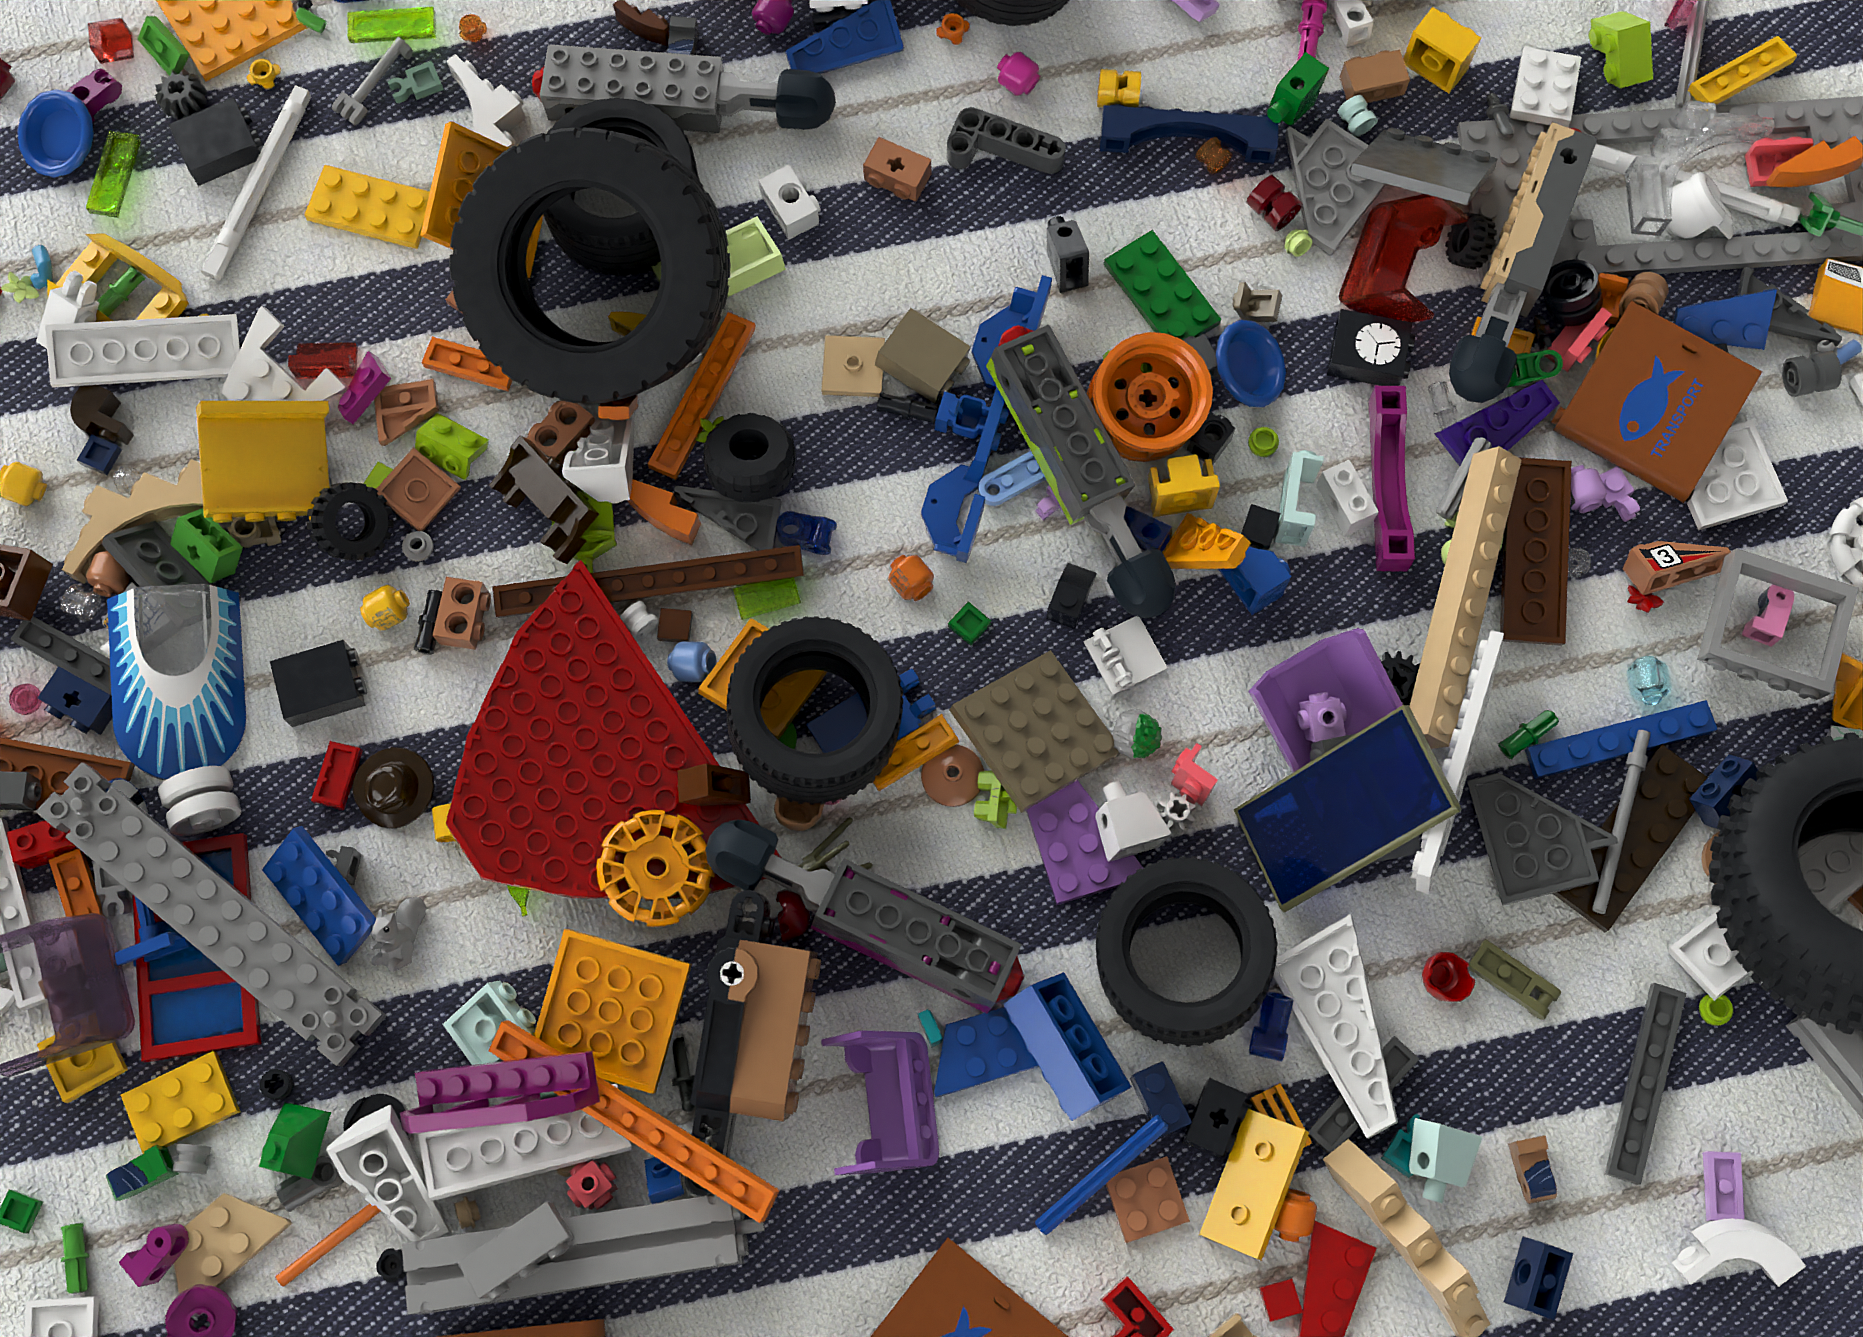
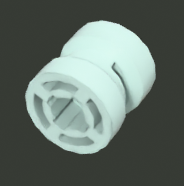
[1338,95,1378,137]

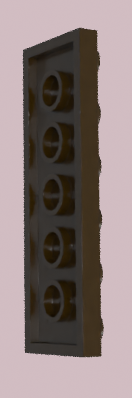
[1552,745,1708,933]

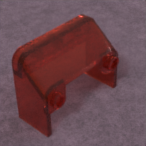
[1339,194,1469,322]

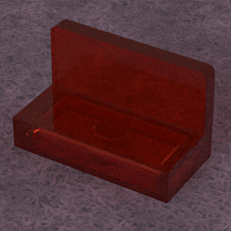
[288,342,358,379]

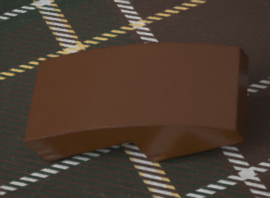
[613,0,670,46]

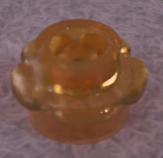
[459,14,487,42]

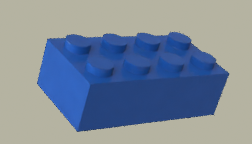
[1004,972,1131,1121]

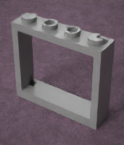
[1697,548,1859,700]

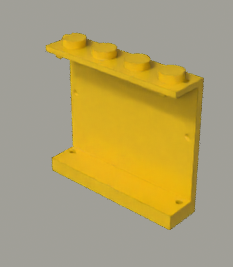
[196,401,330,523]

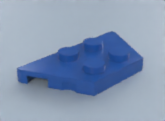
[934,1007,1039,1098]

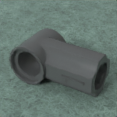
[275,1156,344,1212]

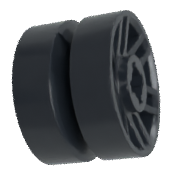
[1543,259,1603,326]

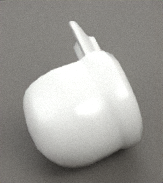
[1660,172,1734,240]

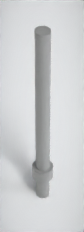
[1592,730,1651,914]

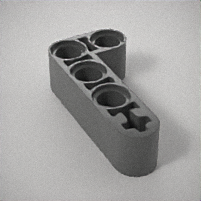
[947,107,1066,174]

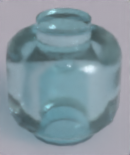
[1626,656,1672,705]

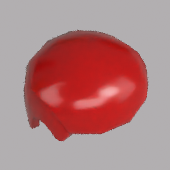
[1422,952,1475,1002]

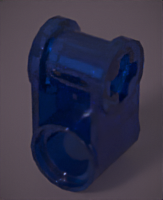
[777,511,837,555]

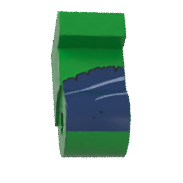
[105,1145,179,1201]

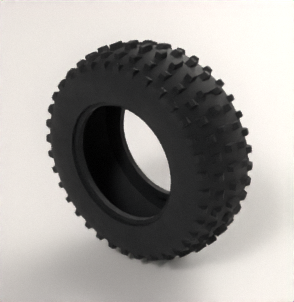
[1709,732,1863,1035]

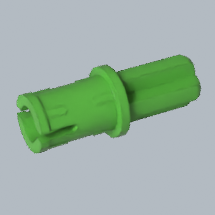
[97,265,146,317]
[61,1223,89,1294]

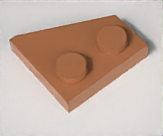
[374,379,439,446]

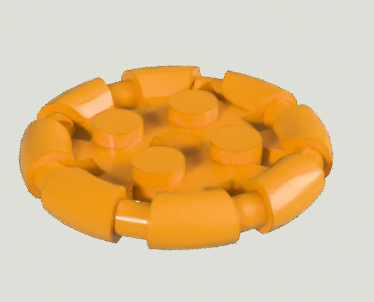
[596,810,715,927]

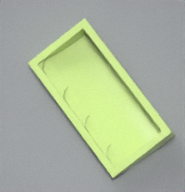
[652,216,786,297]

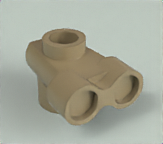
[227,516,282,548]

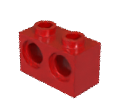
[7,820,78,870]

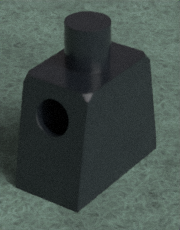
[1047,216,1089,293]

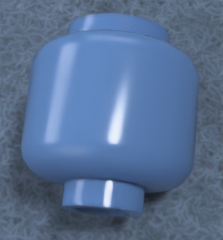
[667,641,717,682]

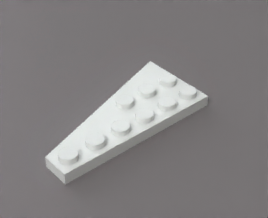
[1273,914,1398,1139]

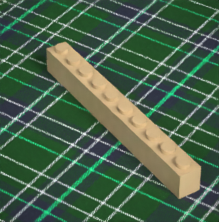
[1401,446,1522,749]

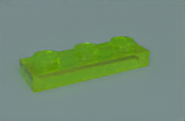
[347,7,436,43]
[86,131,141,218]

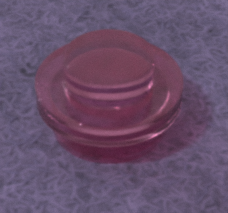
[9,684,42,715]

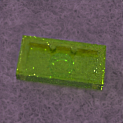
[733,578,801,620]

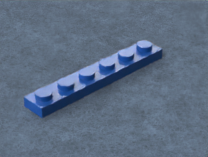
[1525,700,1718,780]

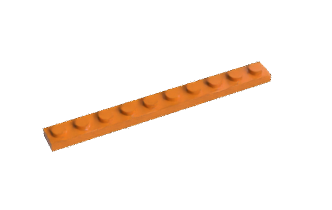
[489,1020,780,1223]

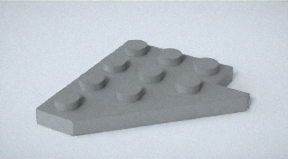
[1285,118,1387,256]

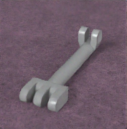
[332,37,413,125]

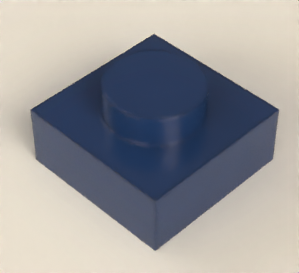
[77,434,122,476]

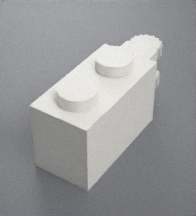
[36,270,99,348]

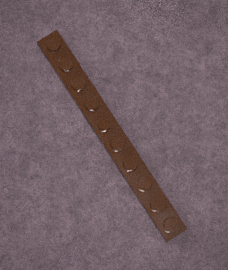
[492,545,805,618]

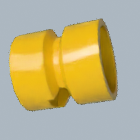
[1097,69,1141,108]

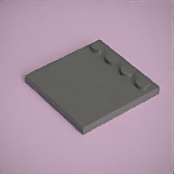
[1350,128,1498,205]

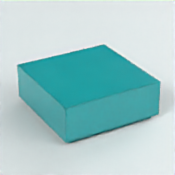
[918,1009,943,1048]

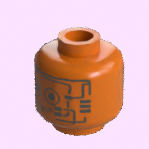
[888,555,934,601]

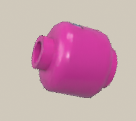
[997,52,1041,96]

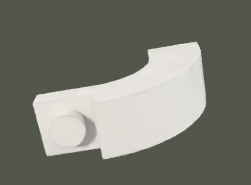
[1672,1218,1806,1287]

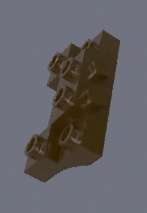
[489,435,599,564]

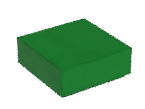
[948,601,991,646]
[0,1189,43,1234]

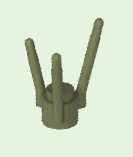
[798,817,873,874]

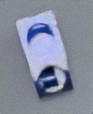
[1124,506,1172,552]

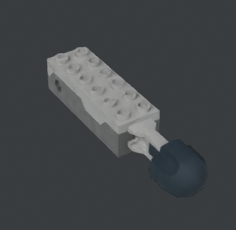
[532,44,836,133]

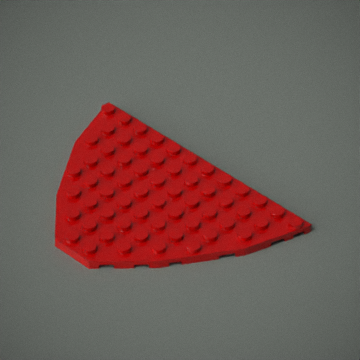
[446,560,782,899]

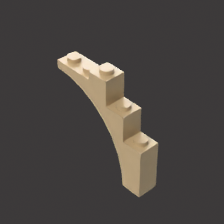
[62,459,237,584]
[1323,1139,1491,1337]

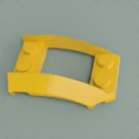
[47,233,189,322]

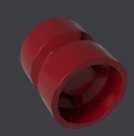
[1246,175,1303,232]

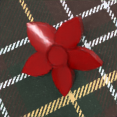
[1627,585,1664,613]

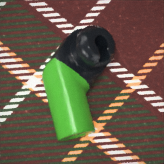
[292,0,327,34]

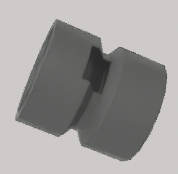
[1782,351,1842,397]

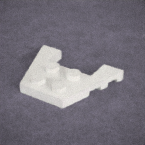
[221,306,349,401]

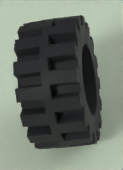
[1445,212,1497,270]

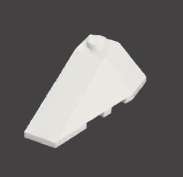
[327,1105,449,1243]

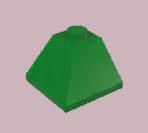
[259,1102,331,1179]

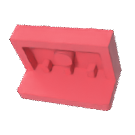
[1745,136,1814,187]
[1545,308,1612,372]
[1171,743,1218,806]

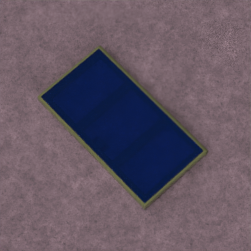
[1234,705,1462,912]

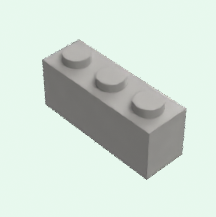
[457,1202,574,1301]

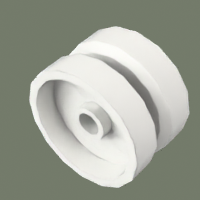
[158,765,241,836]

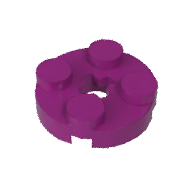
[165,1284,238,1337]

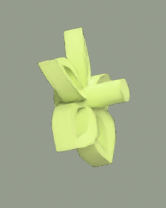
[1,271,39,304]

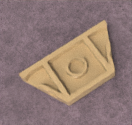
[174,1193,292,1294]

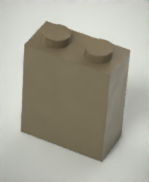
[875,307,971,404]

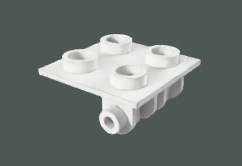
[1084,616,1168,696]

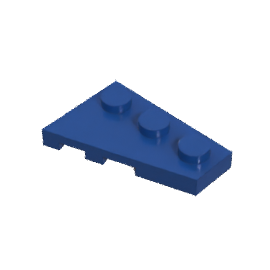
[1673,289,1777,350]

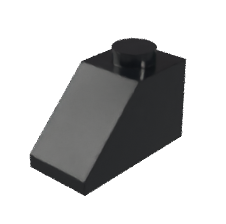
[1046,563,1097,629]

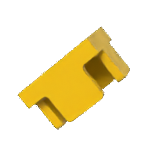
[1148,455,1220,517]

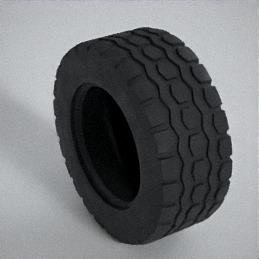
[449,128,731,403]

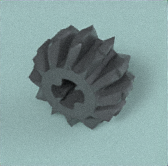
[155,69,207,120]

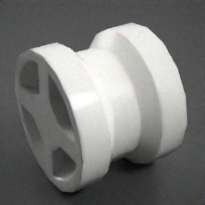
[620,601,659,640]

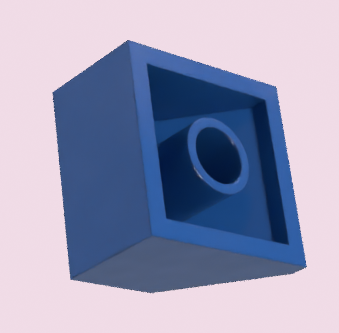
[1218,547,1291,615]

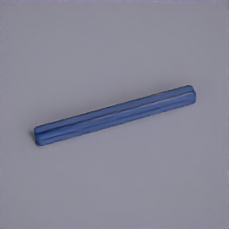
[1035,1115,1169,1235]

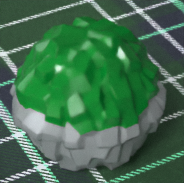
[1113,709,1162,760]

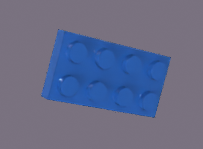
[262,826,376,966]

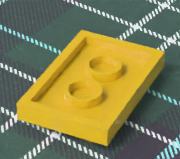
[121,1051,241,1154]

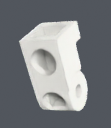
[1328,0,1374,47]

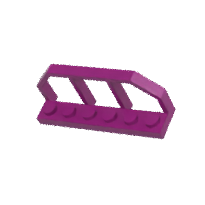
[400,1051,600,1134]

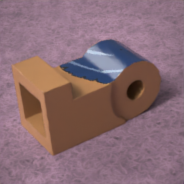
[1508,1135,1557,1204]

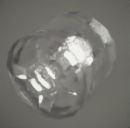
[60,584,101,622]

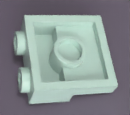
[443,981,536,1065]

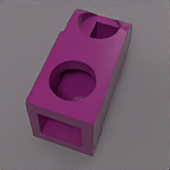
[66,69,122,123]
[119,1223,189,1288]

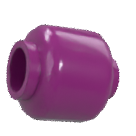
[752,0,794,35]

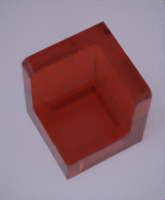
[88,18,134,64]

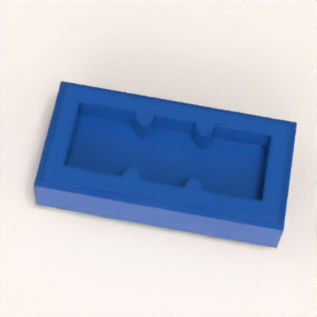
[644,1157,685,1205]

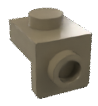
[1232,282,1283,322]

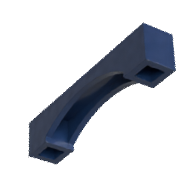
[1099,104,1279,164]

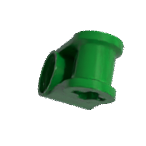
[1506,350,1563,388]

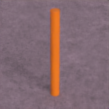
[276,1203,381,1287]

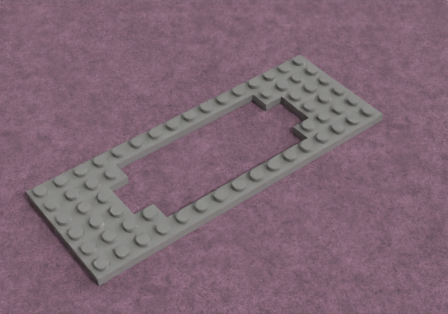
[1457,96,1863,283]

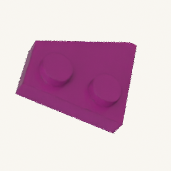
[337,351,391,424]

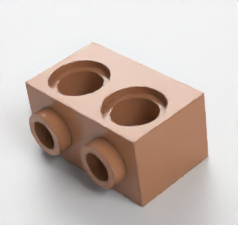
[527,401,595,464]
[433,577,491,650]

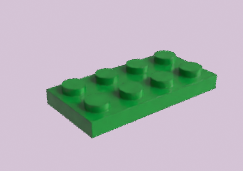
[1103,230,1221,340]

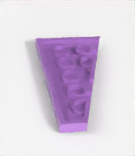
[1026,780,1143,905]

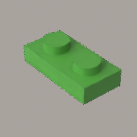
[137,16,190,76]

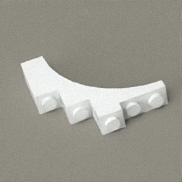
[447,54,526,148]

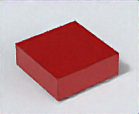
[1259,1279,1303,1322]

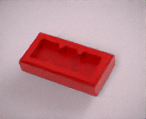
[311,741,363,810]

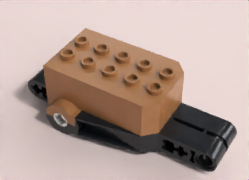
[685,890,821,1196]

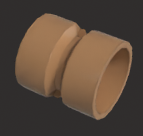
[1619,272,1669,316]

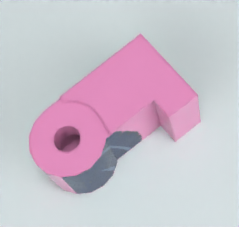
[1742,585,1795,647]

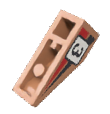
[1623,541,1731,595]

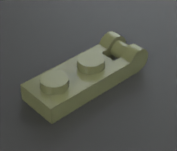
[1468,939,1562,1020]

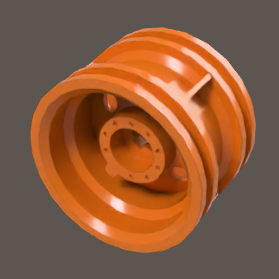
[1086,332,1213,462]

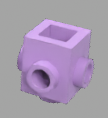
[1297,692,1347,742]

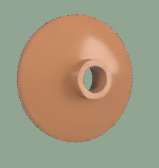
[921,745,984,807]

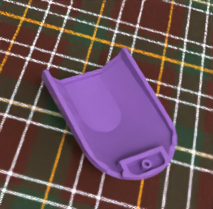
[1248,628,1427,828]

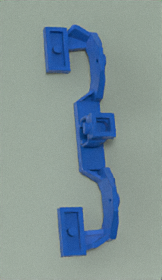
[921,275,1052,563]

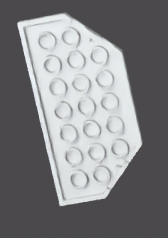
[1411,630,1504,894]

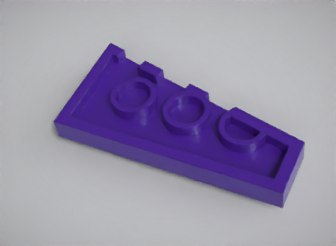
[1434,380,1560,466]

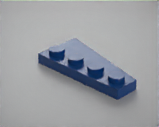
[785,0,904,74]

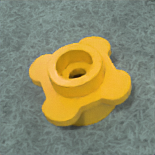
[247,59,281,89]

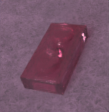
[1664,0,1698,30]

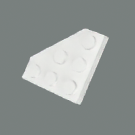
[1687,419,1788,531]

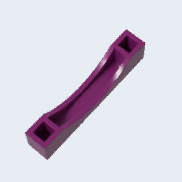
[1368,386,1415,572]

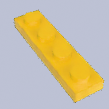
[1687,36,1797,110]

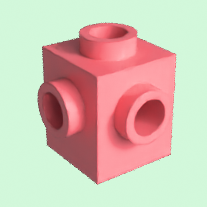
[566,1160,618,1210]

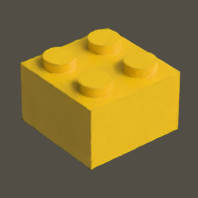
[1403,7,1481,93]

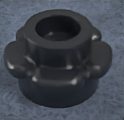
[376,1248,406,1283]

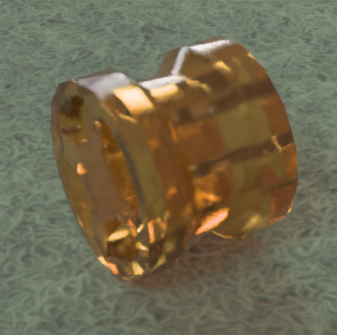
[1195,137,1233,175]

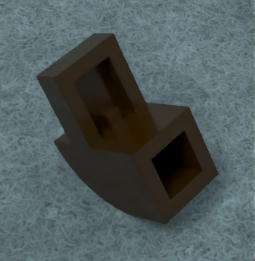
[70,385,134,445]

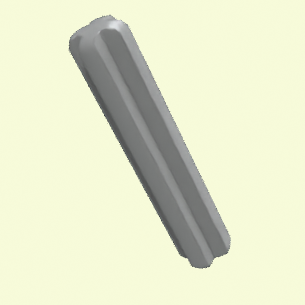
[1436,437,1492,519]

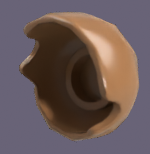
[774,797,824,831]

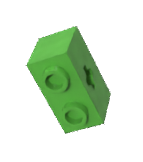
[170,508,243,583]

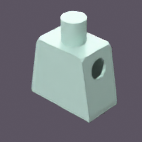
[1409,1118,1482,1203]

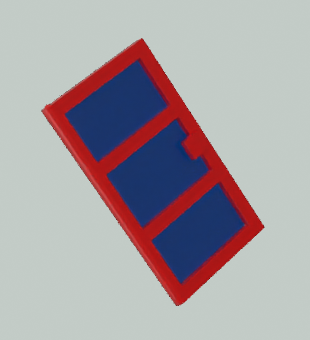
[132,833,261,1062]

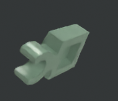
[387,60,444,103]

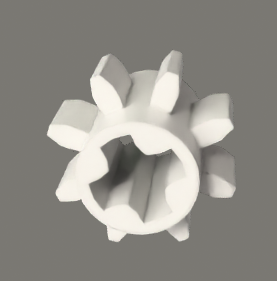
[1156,792,1196,834]

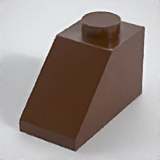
[678,764,751,806]

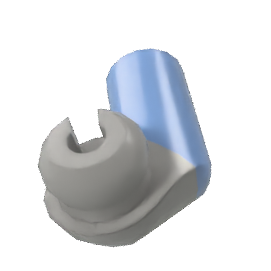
[1815,340,1862,365]

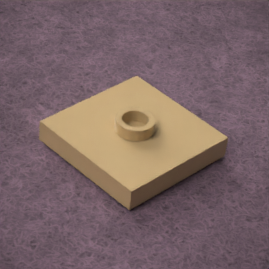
[821,335,885,397]

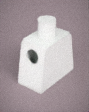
[1095,781,1172,862]

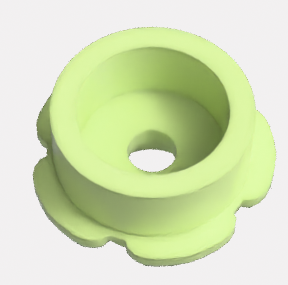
[1284,229,1313,257]

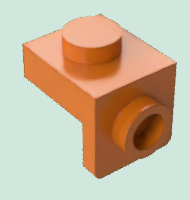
[1598,273,1629,325]

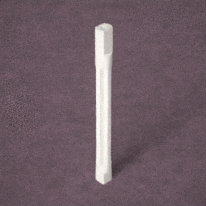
[201,85,311,281]
[1589,144,1800,227]

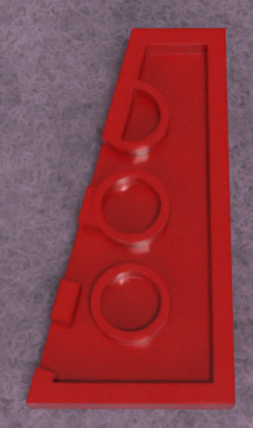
[1298,1221,1377,1337]

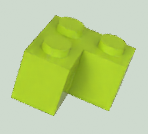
[1589,11,1653,88]

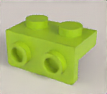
[415,413,489,480]

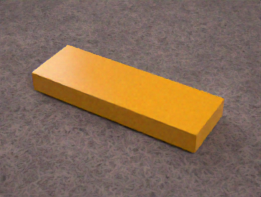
[873,714,959,791]

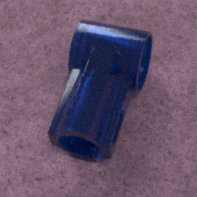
[1249,992,1294,1062]

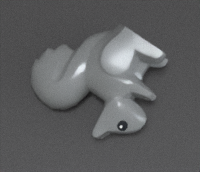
[370,897,426,972]

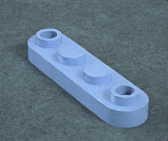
[978,451,1046,506]

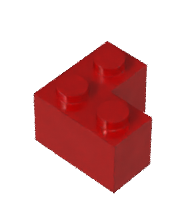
[1100,1276,1174,1337]

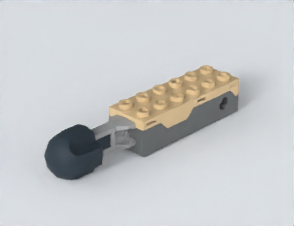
[1449,122,1598,403]

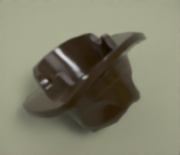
[353,747,435,829]

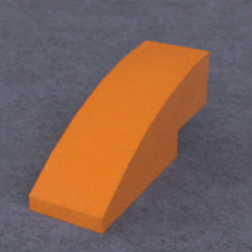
[1766,136,1863,187]
[627,479,701,545]

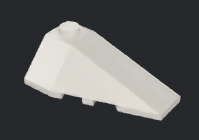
[562,412,635,503]

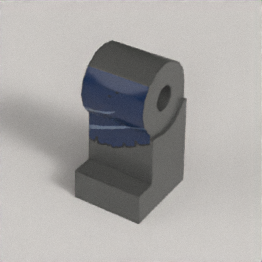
[667,16,699,55]

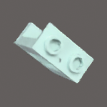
[1274,450,1324,547]

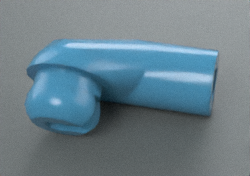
[30,245,53,289]

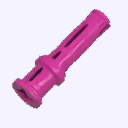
[1298,0,1327,86]

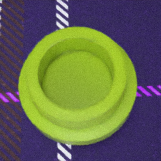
[1248,427,1279,457]
[1699,994,1733,1026]

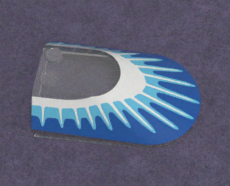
[107,584,246,780]

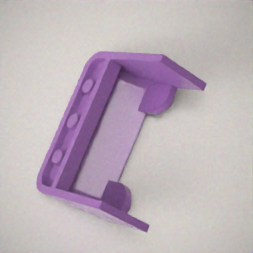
[821,1030,939,1175]

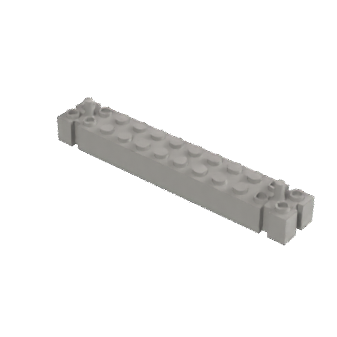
[35,762,387,1067]

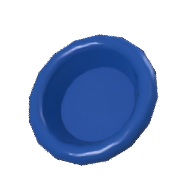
[17,89,94,177]
[1216,320,1286,408]

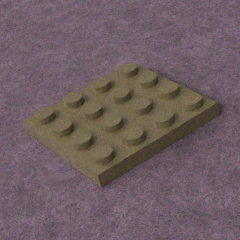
[949,650,1121,813]

